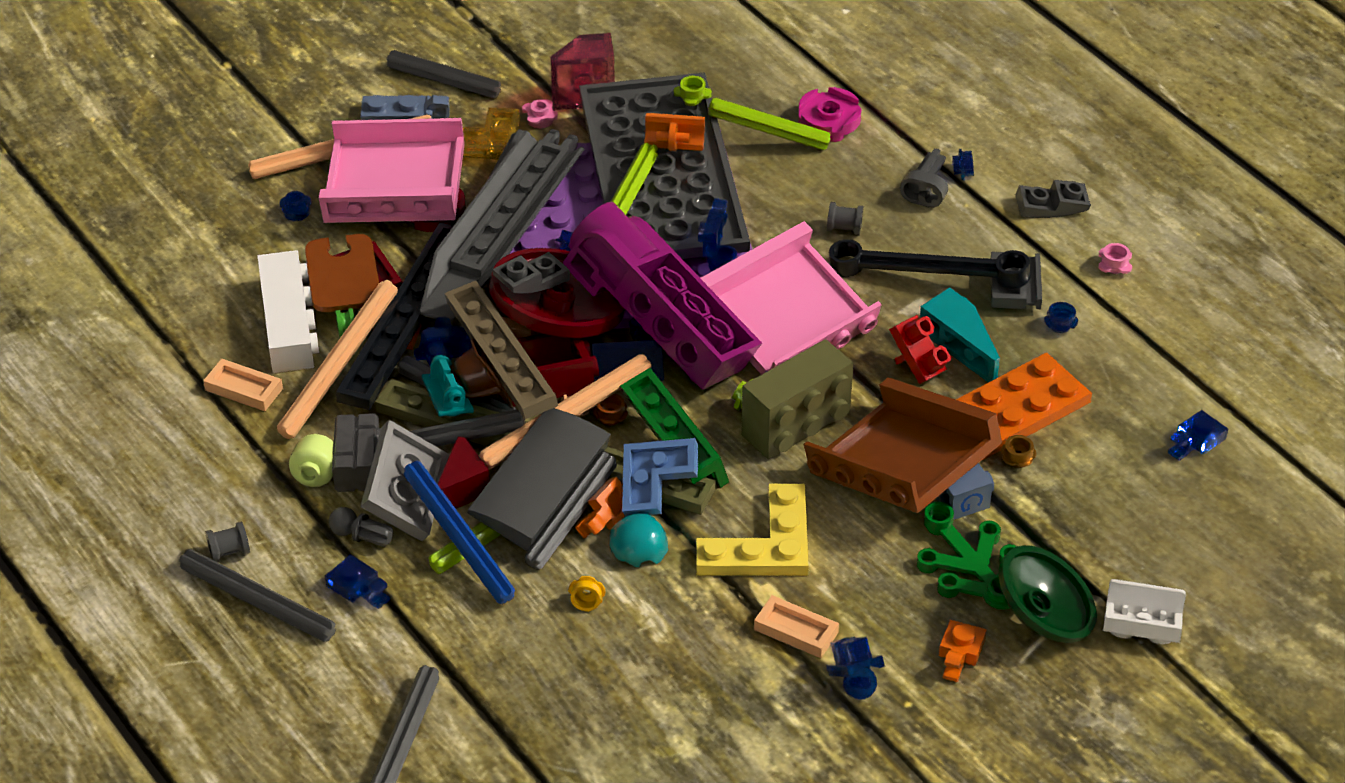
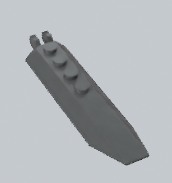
[419,129,584,324]

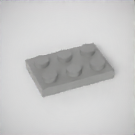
[360,420,449,541]

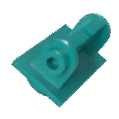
[421,355,473,416]

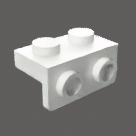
[1103,579,1186,644]

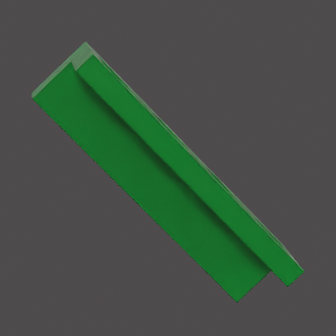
[620,368,729,488]

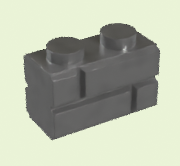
[332,414,381,492]

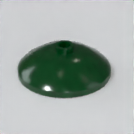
[998,545,1097,643]

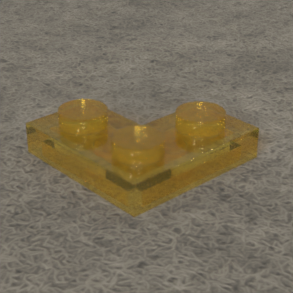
[463,107,521,160]

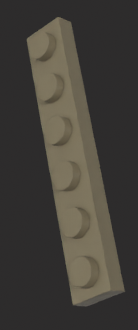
[444,281,558,420]

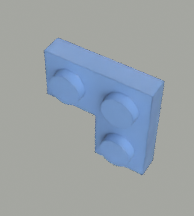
[622,438,698,517]

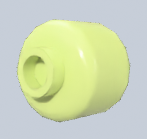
[289,434,334,487]

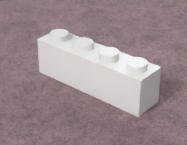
[257,250,319,373]

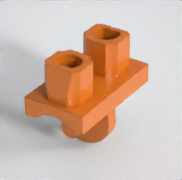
[644,113,705,152]

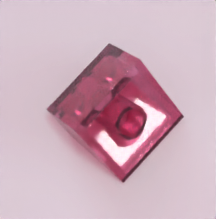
[550,33,615,110]

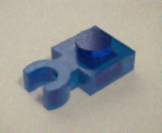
[698,198,728,258]

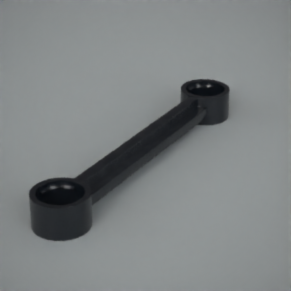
[829,239,1031,289]

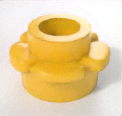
[568,576,606,611]

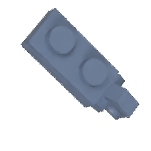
[360,95,450,120]

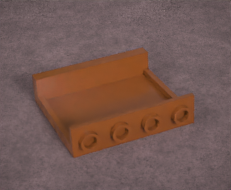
[803,377,1002,513]

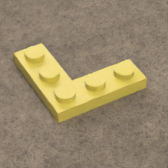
[696,484,809,576]

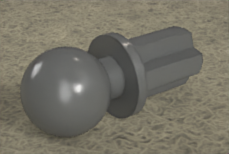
[328,507,394,547]

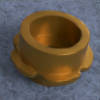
[1001,435,1036,468]

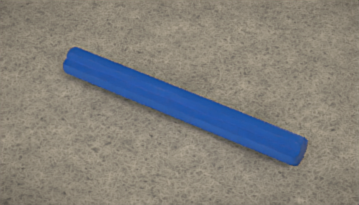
[404,461,515,604]

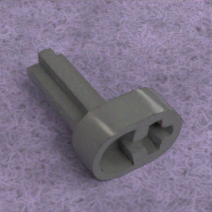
[900,148,948,208]

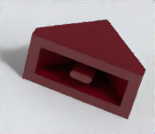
[438,436,490,509]

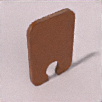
[305,234,379,312]

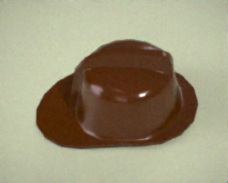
[450,339,513,408]

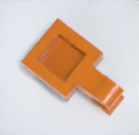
[575,477,625,539]
[939,619,987,682]

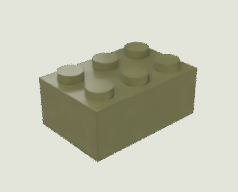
[741,339,853,459]

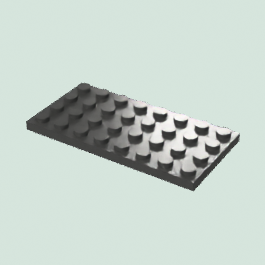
[579,72,750,259]

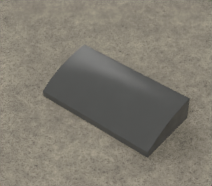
[467,408,611,551]

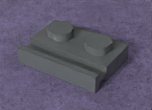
[990,252,1042,310]

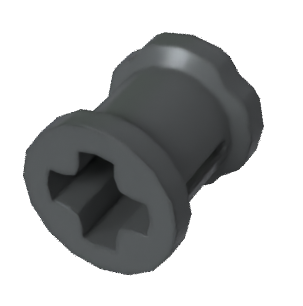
[827,202,864,235]
[205,521,250,562]

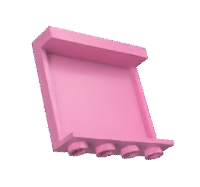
[319,118,465,223]
[701,221,882,375]

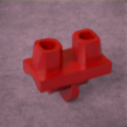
[889,315,951,384]

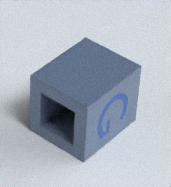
[936,463,994,520]

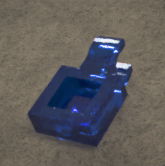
[1168,410,1229,461]
[324,554,390,609]

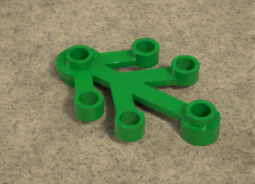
[917,502,1018,609]

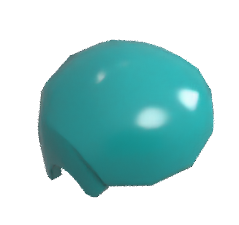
[609,513,668,568]

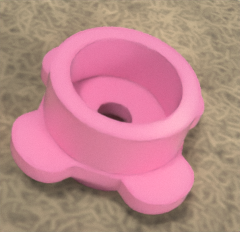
[522,99,558,129]
[1098,243,1132,274]

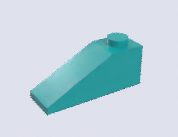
[920,288,1000,382]

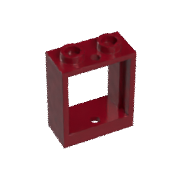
[507,333,599,407]

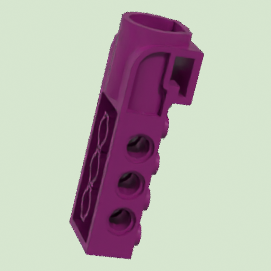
[563,202,762,390]

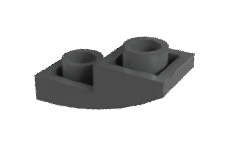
[1015,180,1091,218]
[493,252,570,293]

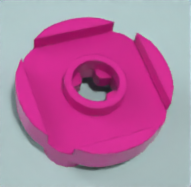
[798,87,862,142]

